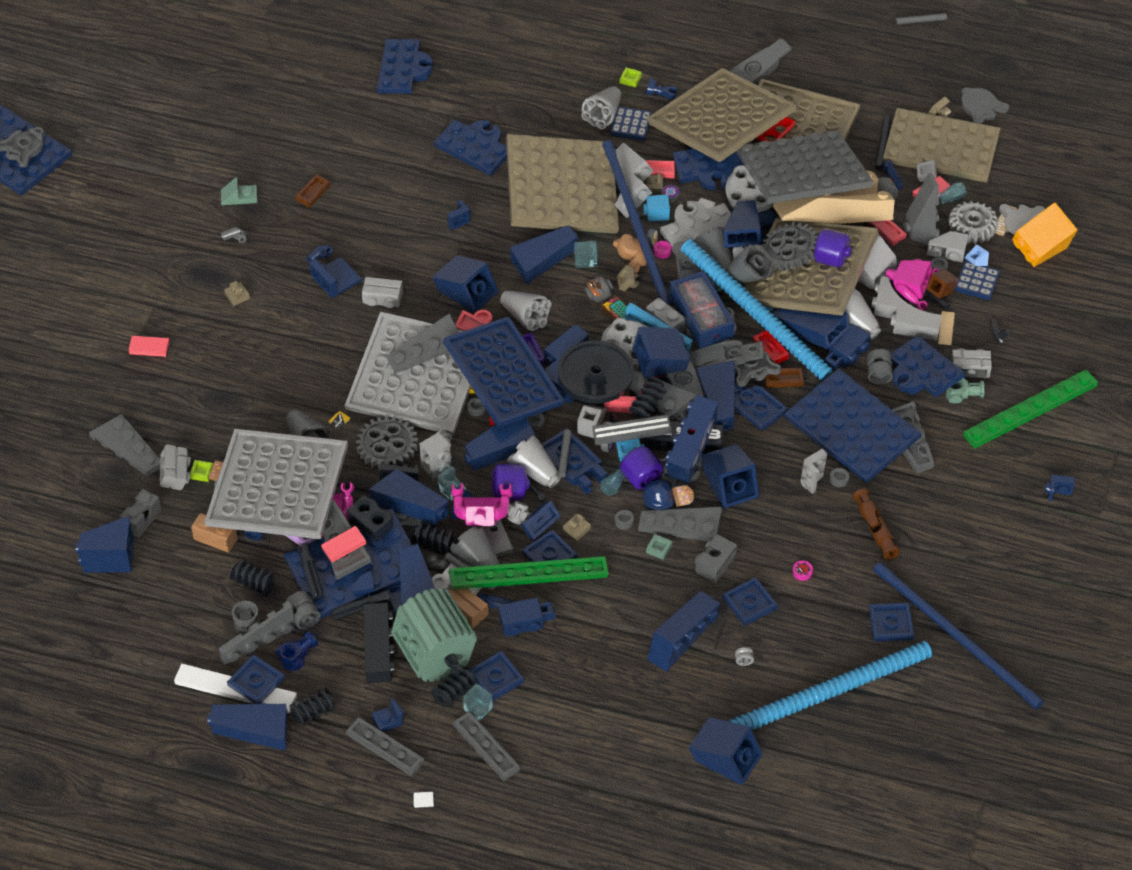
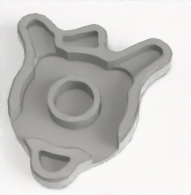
[999,204,1045,235]

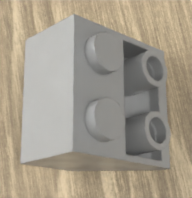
[858,235,897,291]

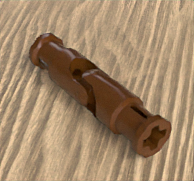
[852,488,900,560]

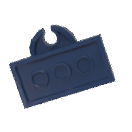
[377,39,433,93]
[434,119,507,176]
[673,148,744,190]
[890,335,965,398]

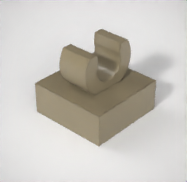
[927,97,951,117]
[645,173,663,194]
[617,265,639,291]
[224,281,250,306]
[563,514,591,541]

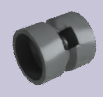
[867,349,893,385]
[286,591,321,629]
[232,601,260,635]

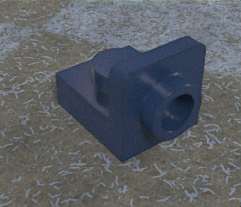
[447,199,471,231]
[1045,474,1075,501]
[372,699,404,732]

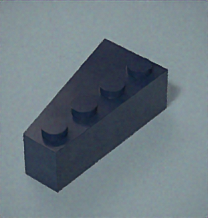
[647,591,720,672]

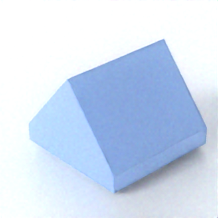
[964,245,989,266]

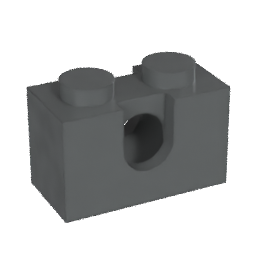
[120,489,162,538]
[694,534,737,583]

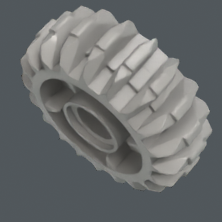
[948,201,998,245]

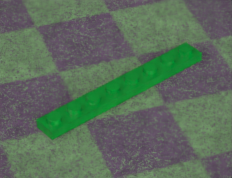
[963,369,1098,449]
[448,556,609,590]

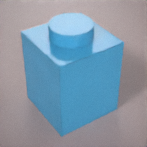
[643,195,670,222]

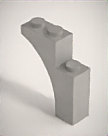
[615,142,654,218]
[872,276,942,341]

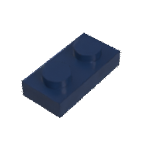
[520,501,561,540]

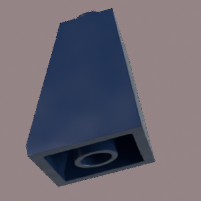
[432,255,499,313]
[632,327,690,378]
[701,444,759,508]
[75,517,134,573]
[689,717,763,785]

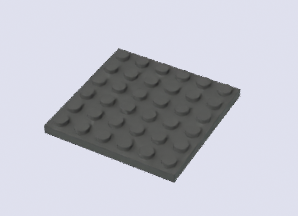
[736,131,873,204]

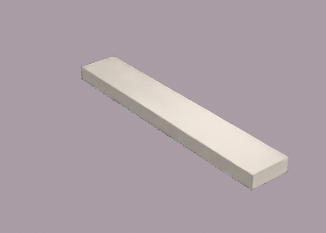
[174,664,297,713]

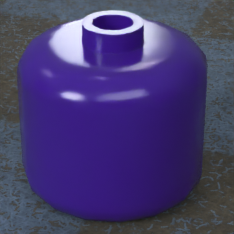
[814,229,852,268]
[620,446,663,490]
[492,464,530,501]

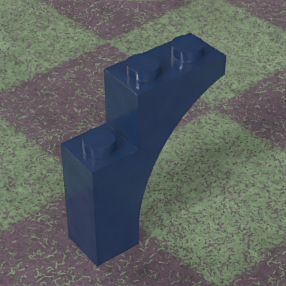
[544,324,589,404]

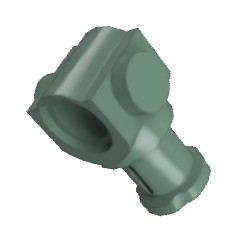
[945,378,984,403]

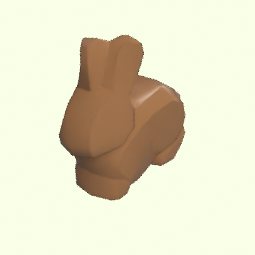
[613,234,647,274]

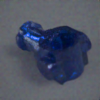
[276,631,318,672]

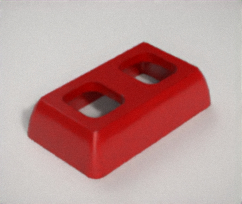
[756,117,796,142]

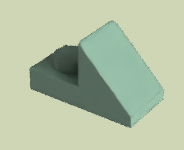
[221,177,257,205]

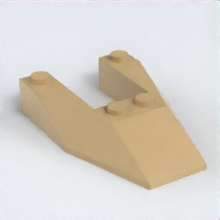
[773,171,894,224]

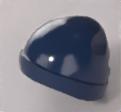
[643,479,675,511]

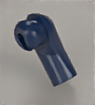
[306,245,333,262]

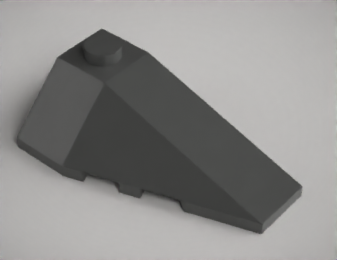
[903,173,939,246]

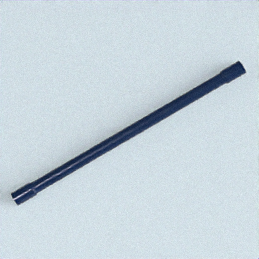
[602,140,673,307]
[873,562,1044,710]

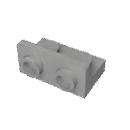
[800,449,827,494]

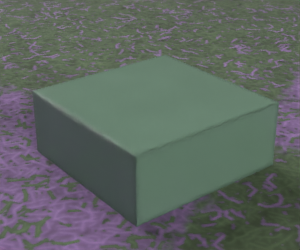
[646,534,672,560]

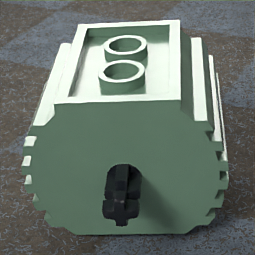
[391,588,477,682]

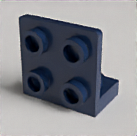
[309,257,361,298]

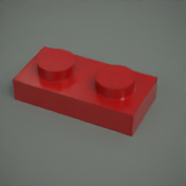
[753,330,789,364]

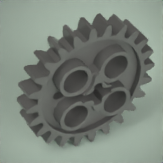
[761,222,818,272]
[356,415,418,469]

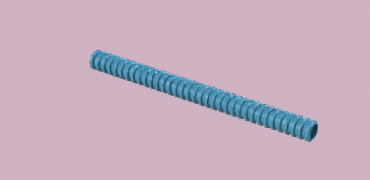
[681,239,832,381]
[729,641,932,730]

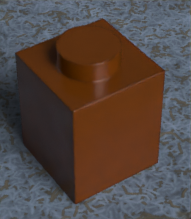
[926,269,959,299]

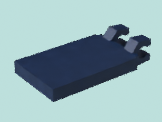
[541,428,608,495]

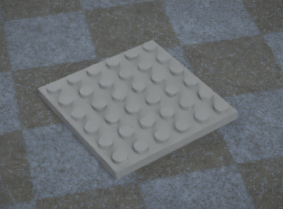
[345,312,471,436]
[204,429,348,539]

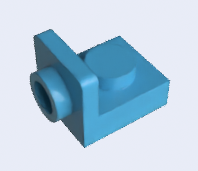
[616,439,645,462]

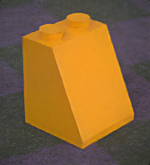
[1012,203,1077,267]

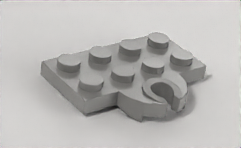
[660,201,731,254]

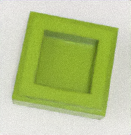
[620,67,642,88]
[190,460,213,482]

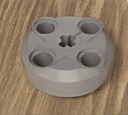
[726,166,773,213]
[601,318,647,370]

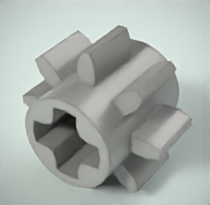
[507,501,531,525]

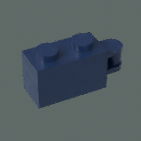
[825,324,870,370]
[498,598,556,636]

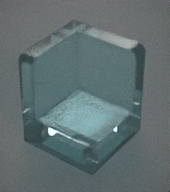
[574,241,597,268]
[438,466,466,501]
[463,683,493,721]

